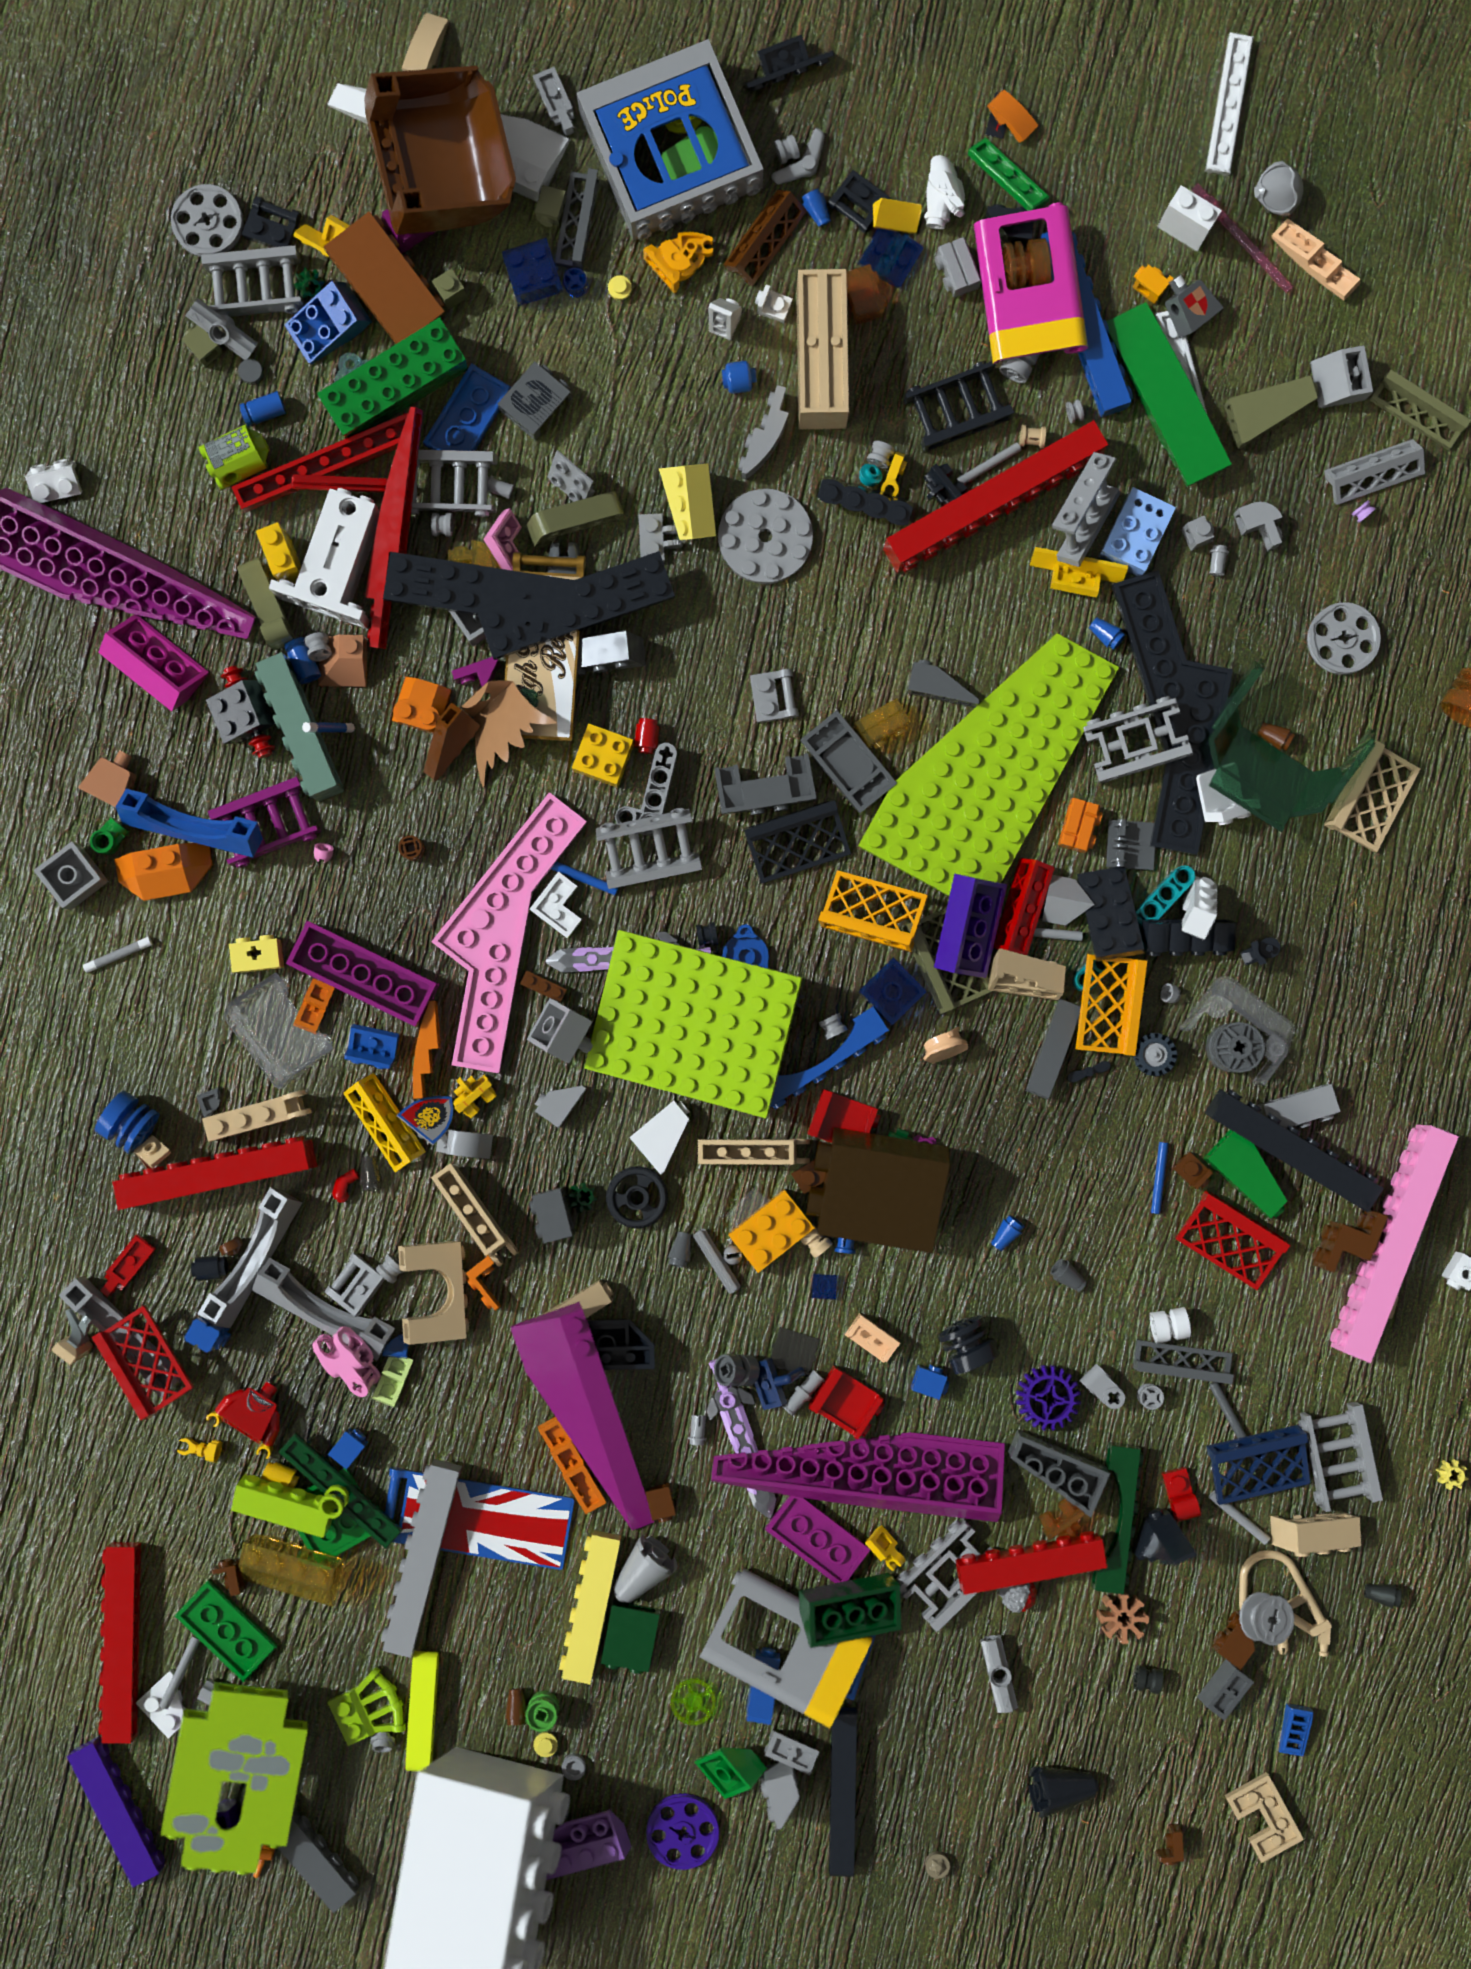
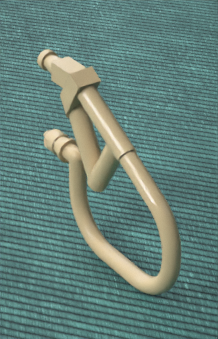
[1239,1550,1332,1657]

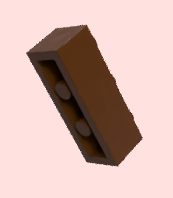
[520,971,568,1003]

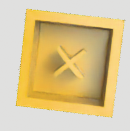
[572,723,634,788]

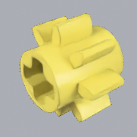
[1436,1459,1468,1490]

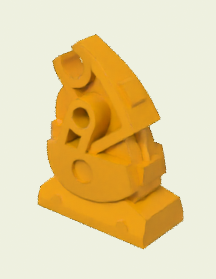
[643,232,713,293]

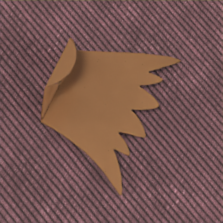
[461,681,557,788]

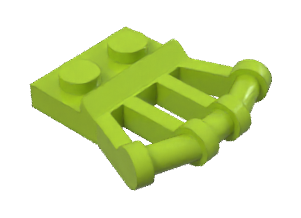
[327,1666,406,1746]

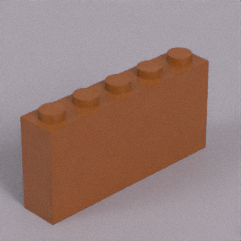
[324,212,445,344]

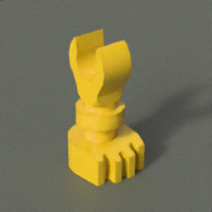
[177,1437,223,1463]

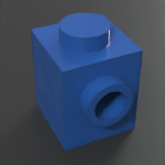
[910,1364,949,1400]
[328,1428,369,1469]

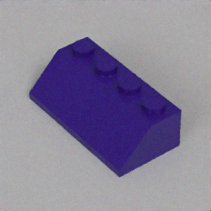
[934,874,1007,978]

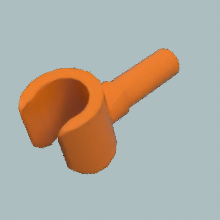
[253,1845,275,1878]

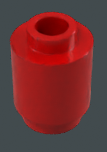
[634,718,660,754]

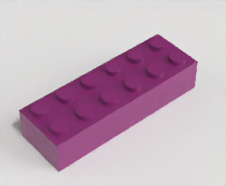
[286,921,440,1027]

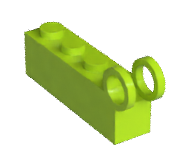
[231,1474,349,1538]

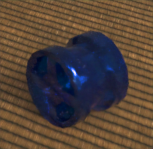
[563,268,588,297]

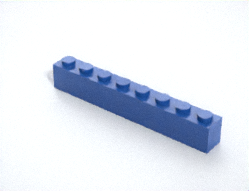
[1038,232,1133,418]

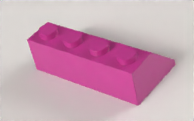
[98,615,209,711]

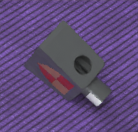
[1165,274,1223,338]

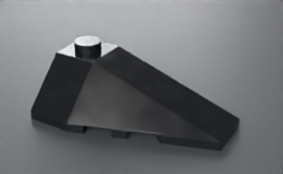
[1132,1508,1197,1566]

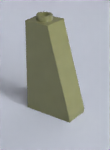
[1224,375,1319,450]

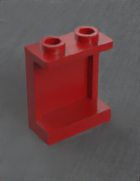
[808,1365,884,1440]

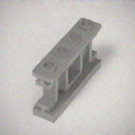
[1083,696,1193,784]
[896,1518,993,1632]

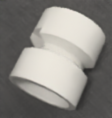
[1150,1307,1191,1343]

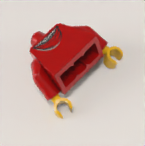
[206,1382,280,1459]

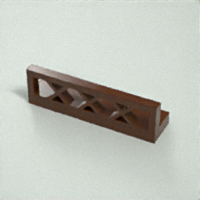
[723,190,807,286]

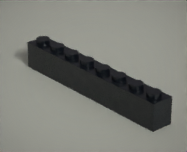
[1204,1089,1384,1212]

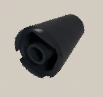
[1028,1766,1099,1818]

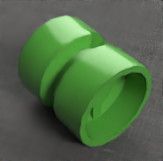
[525,1690,560,1732]

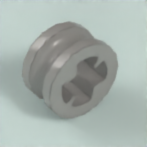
[1066,399,1084,423]

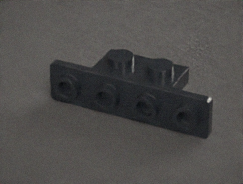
[742,34,835,92]

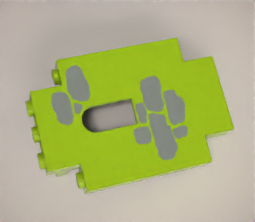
[161,1682,307,1875]

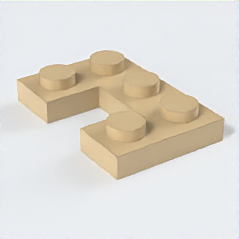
[1224,1772,1304,1863]

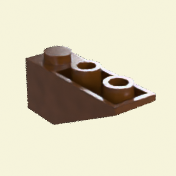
[423,703,480,781]

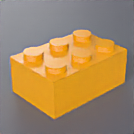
[728,1189,814,1273]

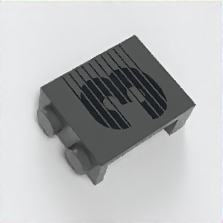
[498,361,572,441]

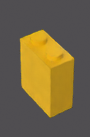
[256,522,301,584]

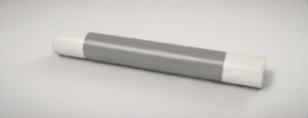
[83,936,153,973]

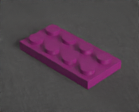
[765,1496,870,1583]

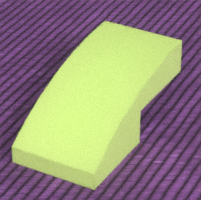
[372,1357,414,1408]

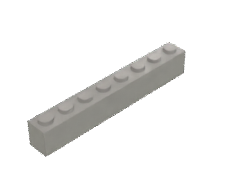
[381,1459,462,1658]

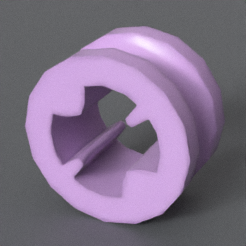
[1352,500,1376,523]

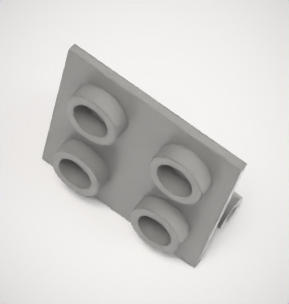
[547,450,595,502]

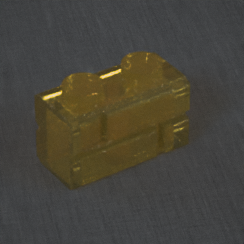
[854,698,911,749]

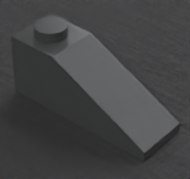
[907,660,979,708]

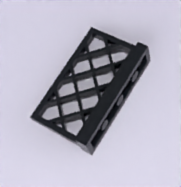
[743,799,851,884]

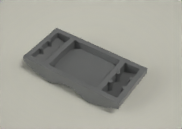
[800,710,897,813]

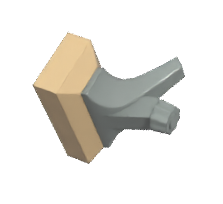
[51,1309,94,1365]

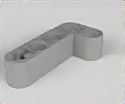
[615,743,677,836]

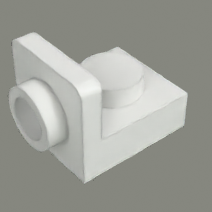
[755,284,792,323]

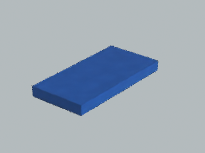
[423,363,511,451]

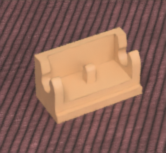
[845,1313,900,1363]

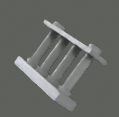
[201,245,305,317]
[411,450,497,517]
[1052,452,1120,567]
[596,808,702,889]
[1298,1401,1383,1512]

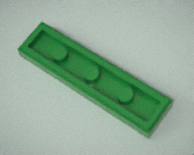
[968,137,1050,211]

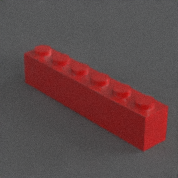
[955,1531,1107,1595]

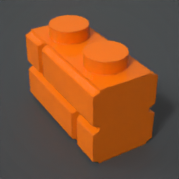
[1057,798,1103,853]

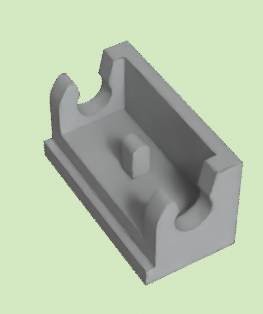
[764,1729,819,1775]

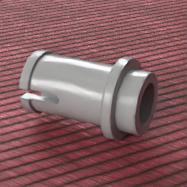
[487,475,514,499]
[1209,545,1229,576]
[688,1415,707,1446]

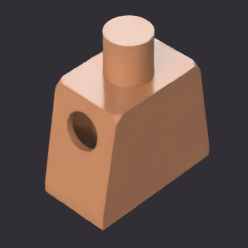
[78,750,136,807]

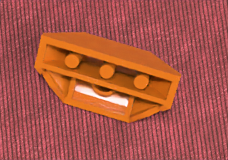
[114,843,213,901]

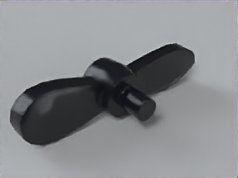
[1067,1061,1111,1082]

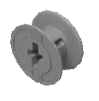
[1239,1592,1294,1645]

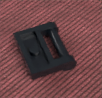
[827,170,890,234]
[242,195,301,248]

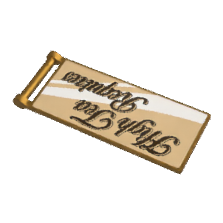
[505,552,586,741]

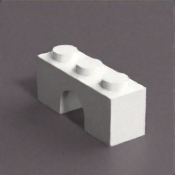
[1182,876,1217,940]

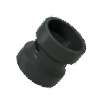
[1133,1665,1163,1694]

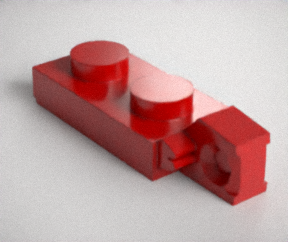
[100,1234,157,1297]

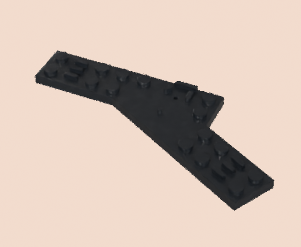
[383,551,675,660]
[1112,570,1233,856]

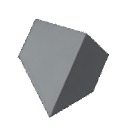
[1042,875,1094,926]

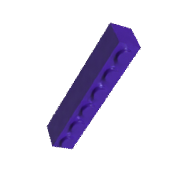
[67,1736,165,1887]

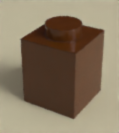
[645,1482,676,1523]

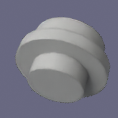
[370,1732,395,1753]

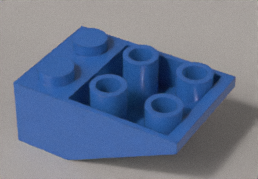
[285,280,372,364]

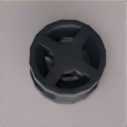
[696,922,718,948]

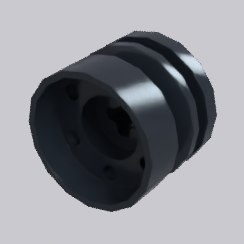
[937,1315,1000,1374]

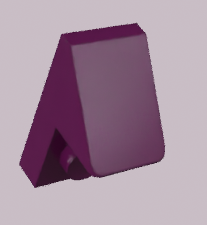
[451,657,500,694]

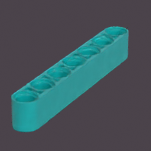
[1072,865,1195,992]

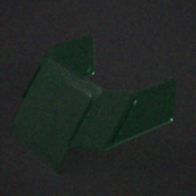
[1209,658,1375,832]

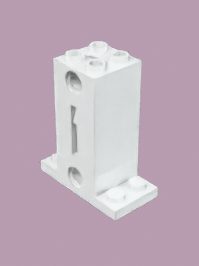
[269,488,380,629]

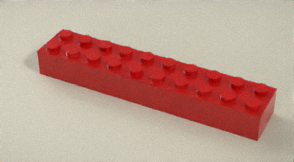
[883,420,1108,574]

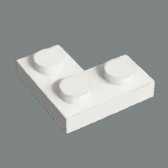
[530,872,582,939]

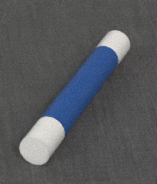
[302,722,355,733]

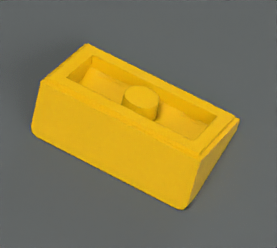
[873,198,922,234]

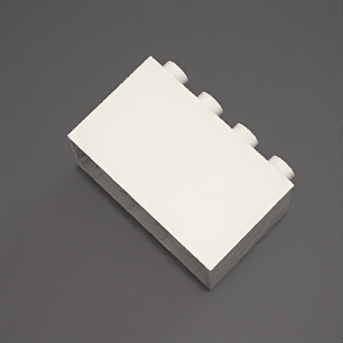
[385,1747,569,1969]

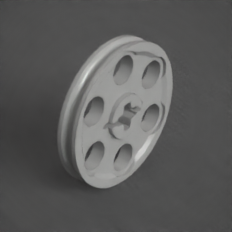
[171,184,244,257]
[1307,602,1381,675]

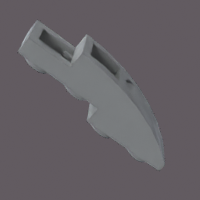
[738,385,789,480]

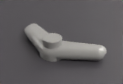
[771,128,825,184]

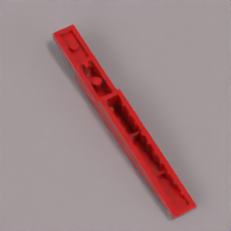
[366,407,423,649]

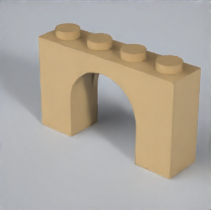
[398,1241,469,1345]

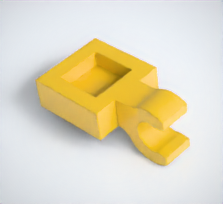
[881,451,907,496]
[865,1525,906,1571]

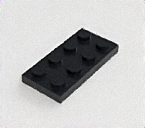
[1077,867,1144,962]

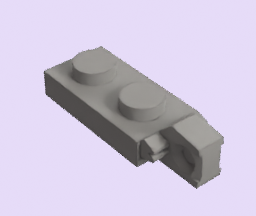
[533,67,575,136]

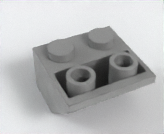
[1310,346,1373,408]
[761,1762,799,1830]

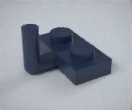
[754,1357,805,1410]

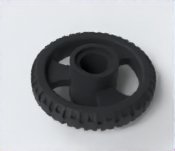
[606,1166,668,1229]

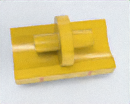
[453,1074,497,1118]

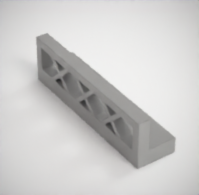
[1324,439,1425,505]

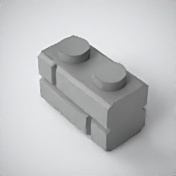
[935,237,982,298]

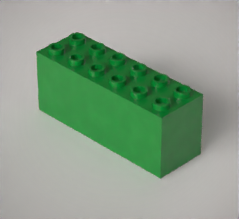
[317,317,468,439]

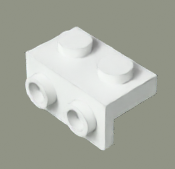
[25,459,82,503]

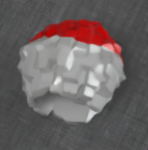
[999,1582,1037,1613]

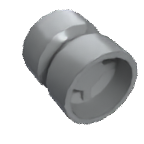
[999,354,1040,383]

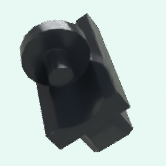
[923,463,967,505]
[1240,937,1281,966]

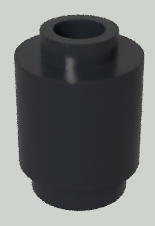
[191,1255,228,1281]

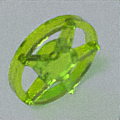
[671,1678,716,1725]

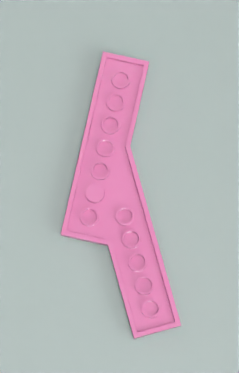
[432,792,587,1073]

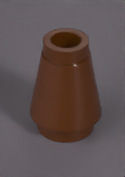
[1257,722,1295,751]
[505,1688,527,1726]

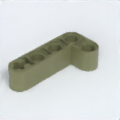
[527,491,624,548]
[237,557,295,651]

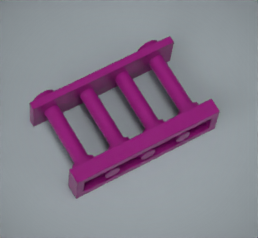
[208,777,321,868]

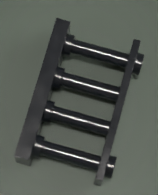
[904,361,1014,453]

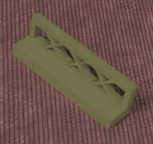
[1369,370,1471,450]

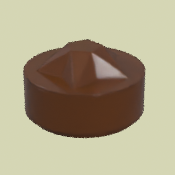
[218,1237,244,1256]

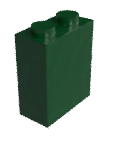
[601,1600,660,1674]

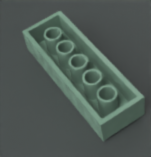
[255,652,345,802]

